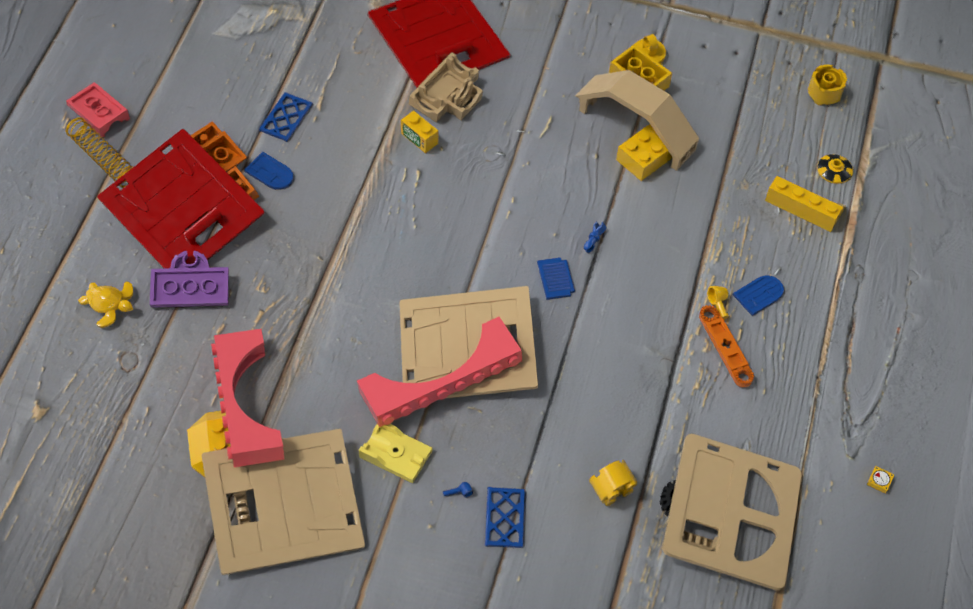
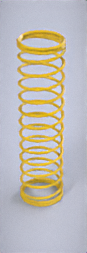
[66,117,133,188]

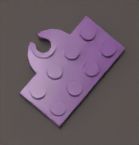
[150,251,229,307]

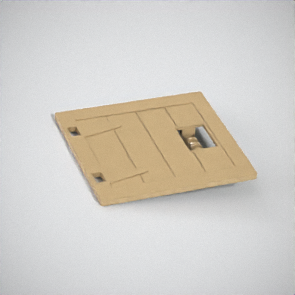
[400,286,538,398]
[202,429,365,575]

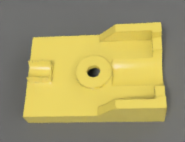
[359,422,432,483]

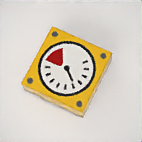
[867,466,894,494]

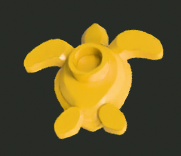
[78,282,133,328]

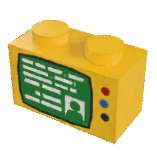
[401,110,438,154]

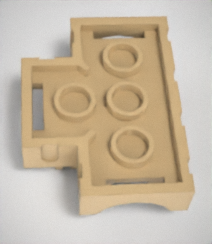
[409,52,483,123]

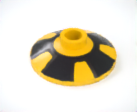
[817,154,853,184]

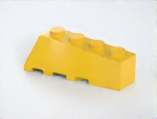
[765,176,846,232]

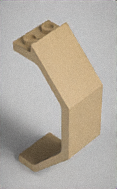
[575,70,699,171]

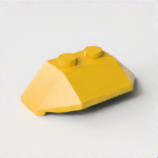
[187,410,231,478]

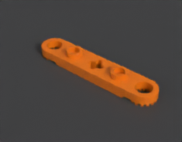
[699,305,754,387]

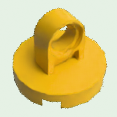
[634,34,666,64]

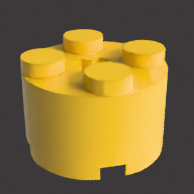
[808,64,847,105]
[589,460,637,506]

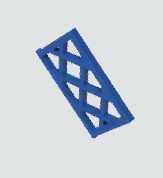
[259,92,313,142]
[485,487,525,548]

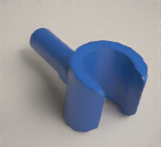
[443,482,473,497]

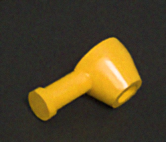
[707,286,729,320]

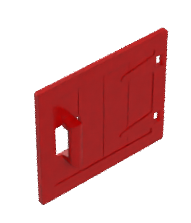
[368,0,510,88]
[97,129,264,269]

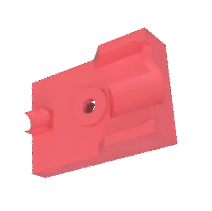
[66,82,130,137]

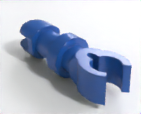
[583,221,606,253]

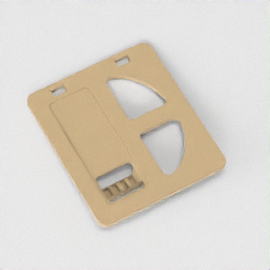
[662,434,802,590]

